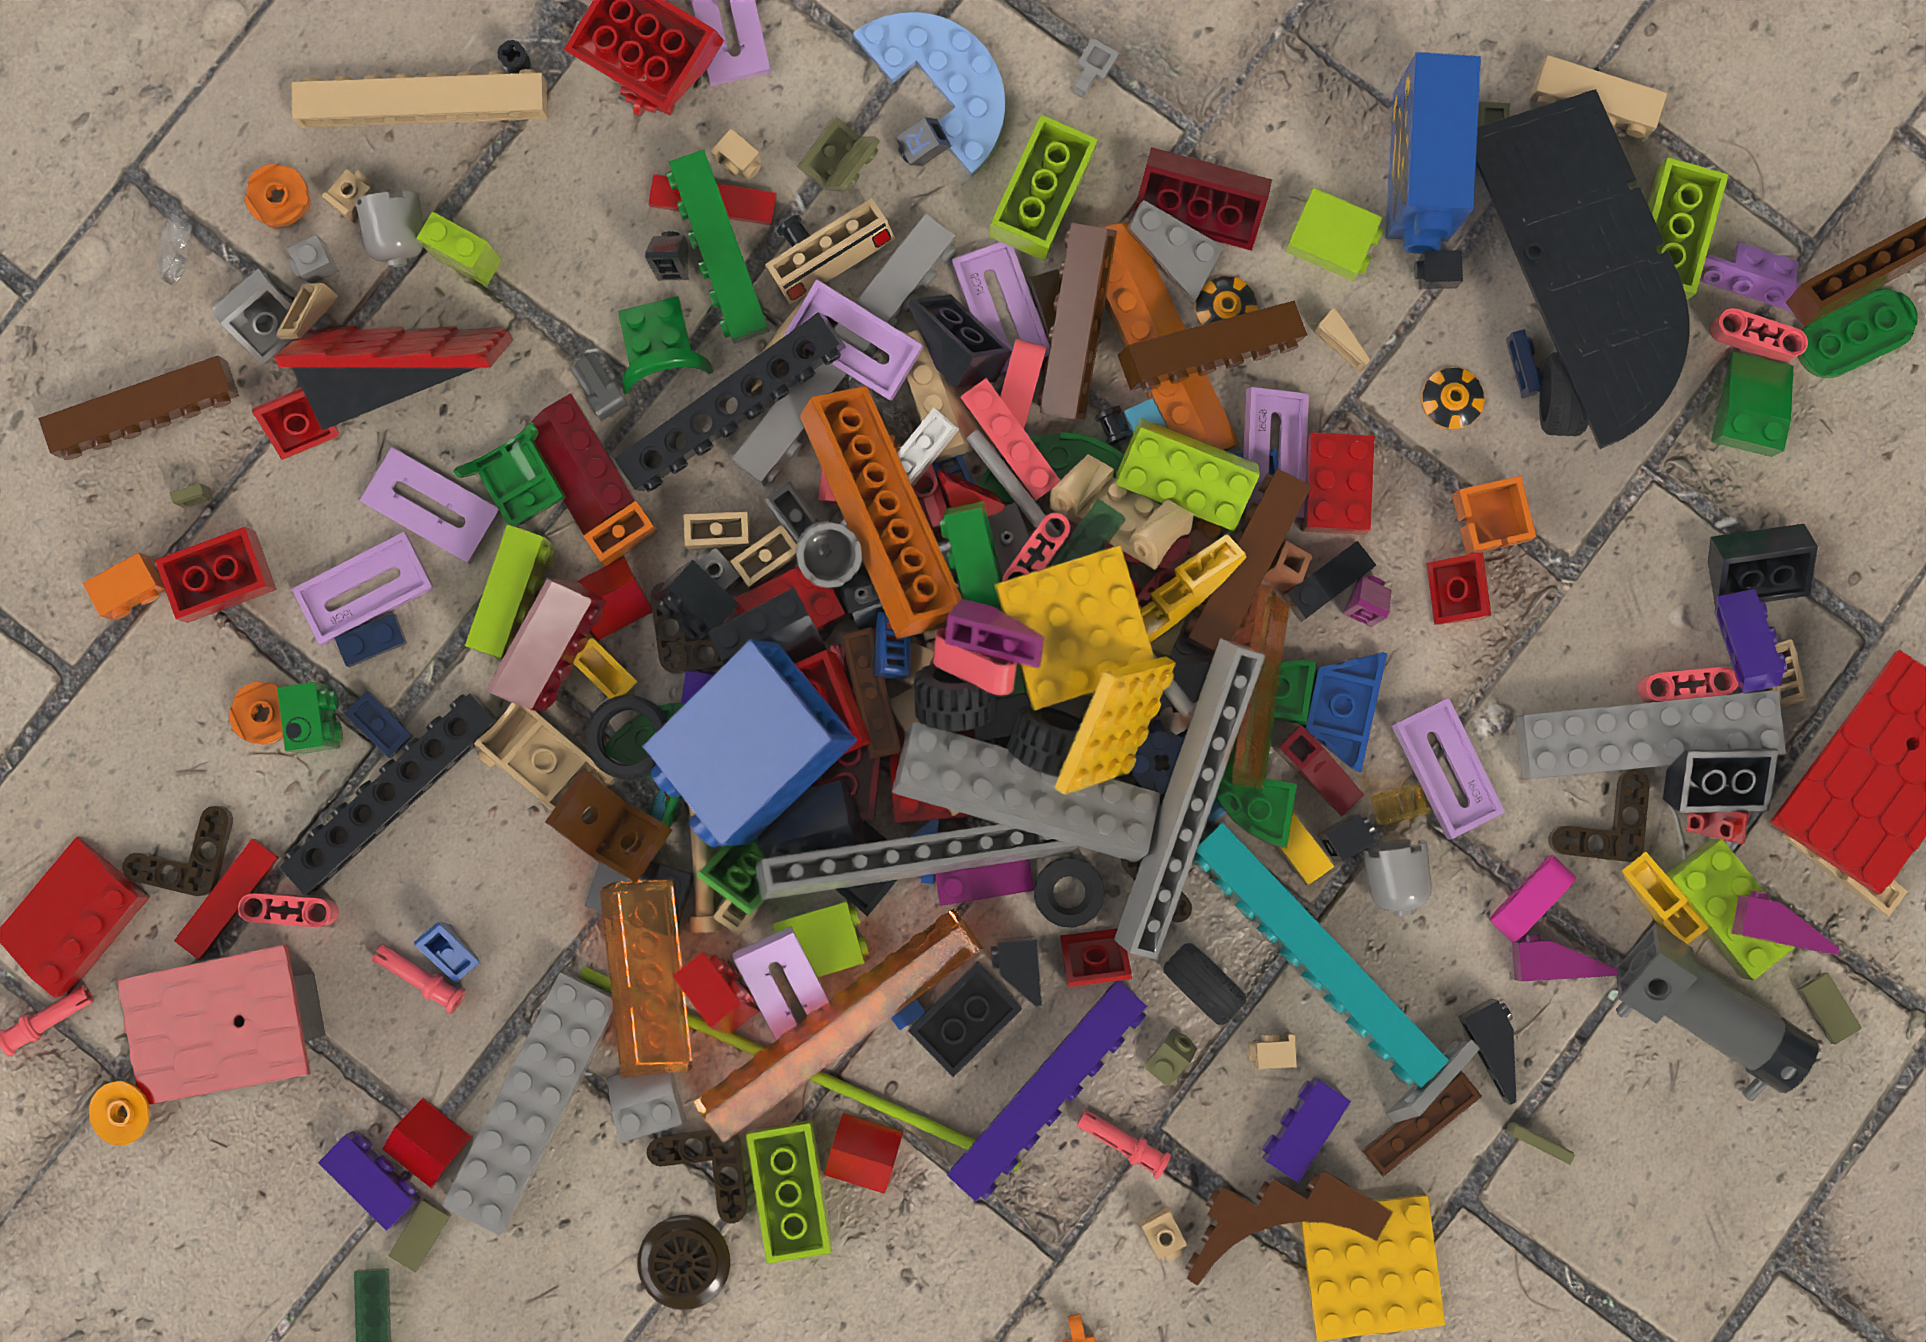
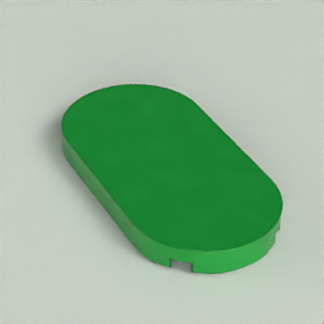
[1798,288,1918,378]

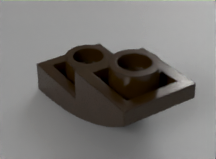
[1028,269,1062,340]

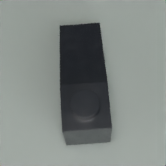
[645,231,689,281]
[1282,540,1376,622]
[1458,999,1516,1105]

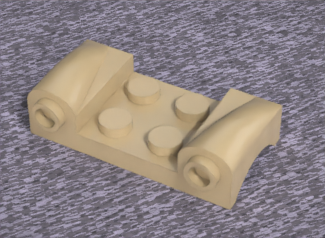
[1050,454,1194,569]
[474,702,614,818]

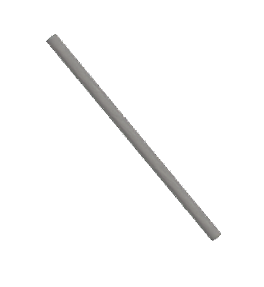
[966,429,1195,717]

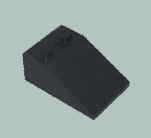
[908,294,1012,388]
[585,861,693,936]

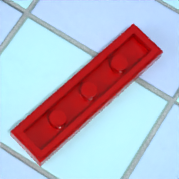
[648,174,777,225]
[174,839,280,960]

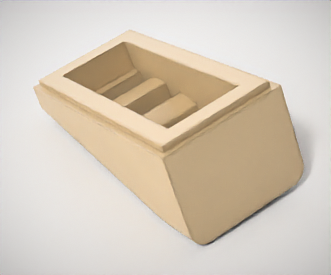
[276,283,338,339]
[1315,307,1371,372]
[1768,639,1807,708]

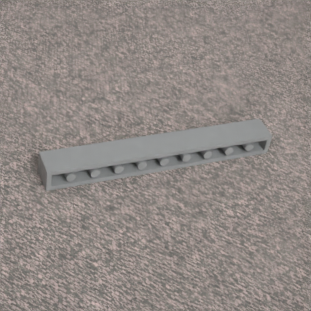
[732,213,957,486]
[1114,638,1265,959]
[756,824,1079,900]

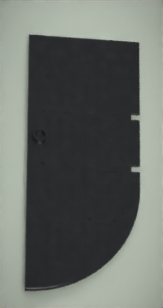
[1476,89,1690,449]

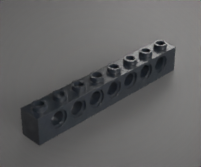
[614,312,846,492]
[279,693,498,896]

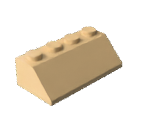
[905,329,993,463]

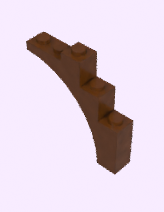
[1185,1170,1393,1286]

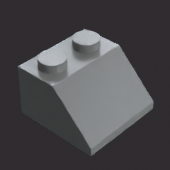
[211,268,292,365]
[607,1059,687,1143]

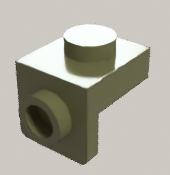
[1143,1029,1197,1087]

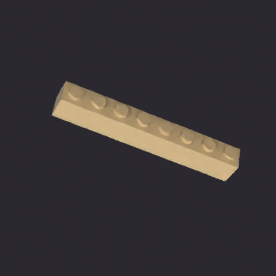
[292,69,548,128]

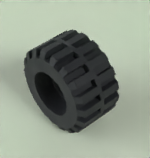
[914,663,996,731]
[1007,706,1083,777]

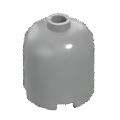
[356,191,423,268]
[796,521,862,588]
[1363,839,1432,916]

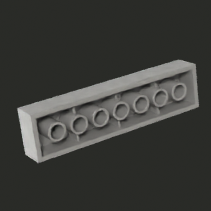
[1515,690,1786,780]
[892,722,1160,863]
[442,971,623,1235]

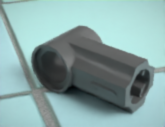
[571,354,628,421]

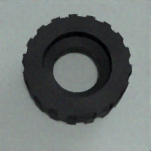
[1034,857,1105,928]

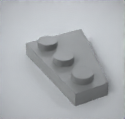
[1126,200,1224,303]
[1386,1039,1480,1123]

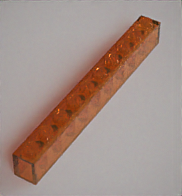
[694,908,983,1143]

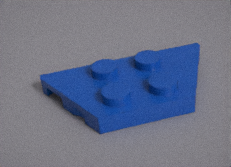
[1304,652,1387,772]

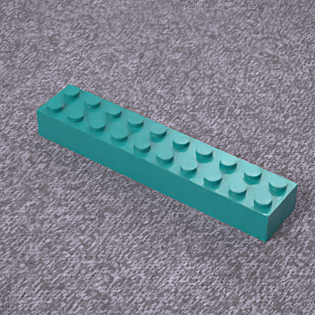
[1192,823,1449,1088]

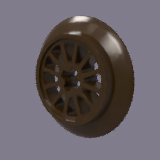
[637,1215,730,1310]

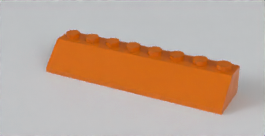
[1103,221,1240,451]
[800,386,962,639]

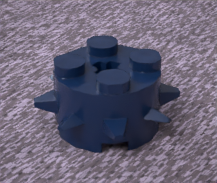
[1129,720,1188,805]

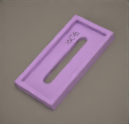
[692,0,771,86]
[952,242,1050,376]
[784,279,925,401]
[1243,387,1309,519]
[359,447,500,564]
[291,532,435,646]
[1391,698,1505,840]
[732,926,843,1056]

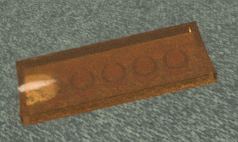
[1232,584,1290,789]
[600,880,693,1079]

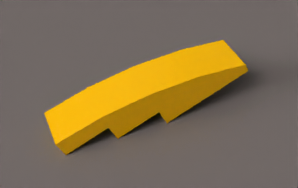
[1140,534,1246,643]

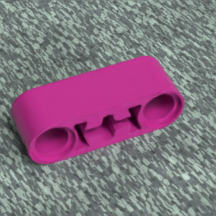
[1489,855,1577,943]

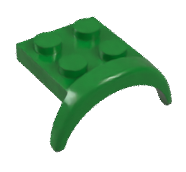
[618,296,713,395]
[453,422,566,528]

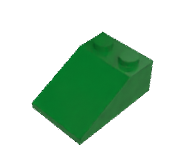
[1711,351,1794,457]

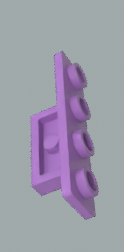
[1700,242,1801,312]

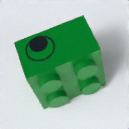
[277,682,343,754]

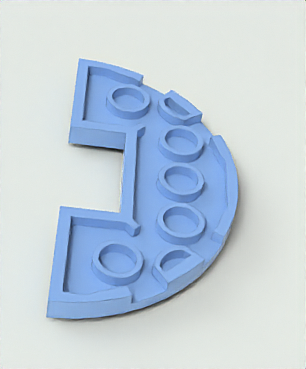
[853,12,1005,177]

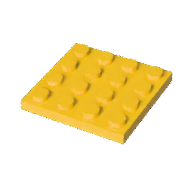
[995,546,1154,710]
[1054,656,1176,794]
[1301,1194,1445,1341]

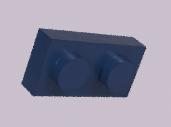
[1506,329,1543,398]
[335,613,407,667]
[344,691,414,758]

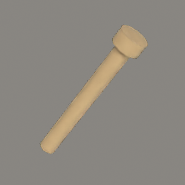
[689,806,722,933]

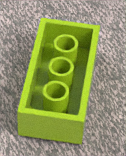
[988,114,1098,261]
[1647,157,1729,300]
[1116,417,1260,531]
[465,525,556,659]
[1666,839,1795,980]
[746,1119,833,1264]

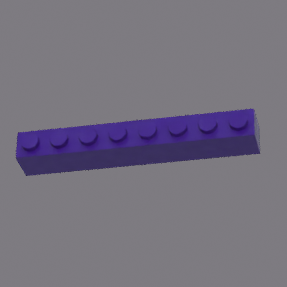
[947,981,1147,1202]

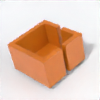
[1452,476,1536,555]

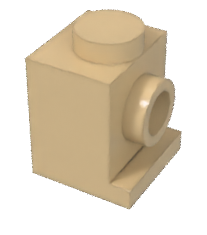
[710,128,762,180]
[321,169,375,223]
[713,897,758,936]
[1248,1032,1297,1069]
[1139,1207,1187,1262]

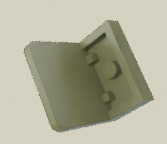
[797,117,880,191]

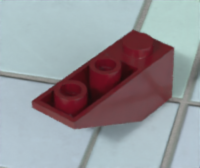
[1274,725,1364,817]

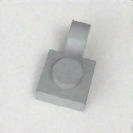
[1073,38,1119,99]

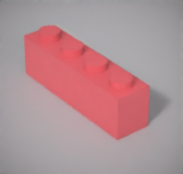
[960,378,1060,501]

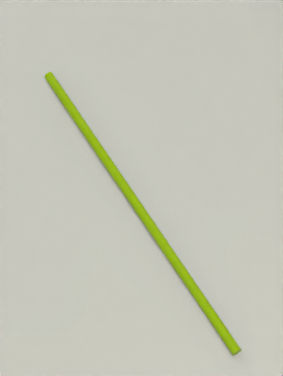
[579,966,1021,1172]

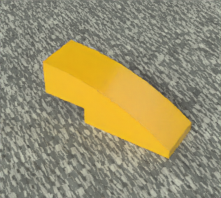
[573,633,638,699]
[1275,813,1334,885]
[1621,852,1709,944]

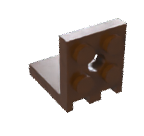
[545,769,673,883]

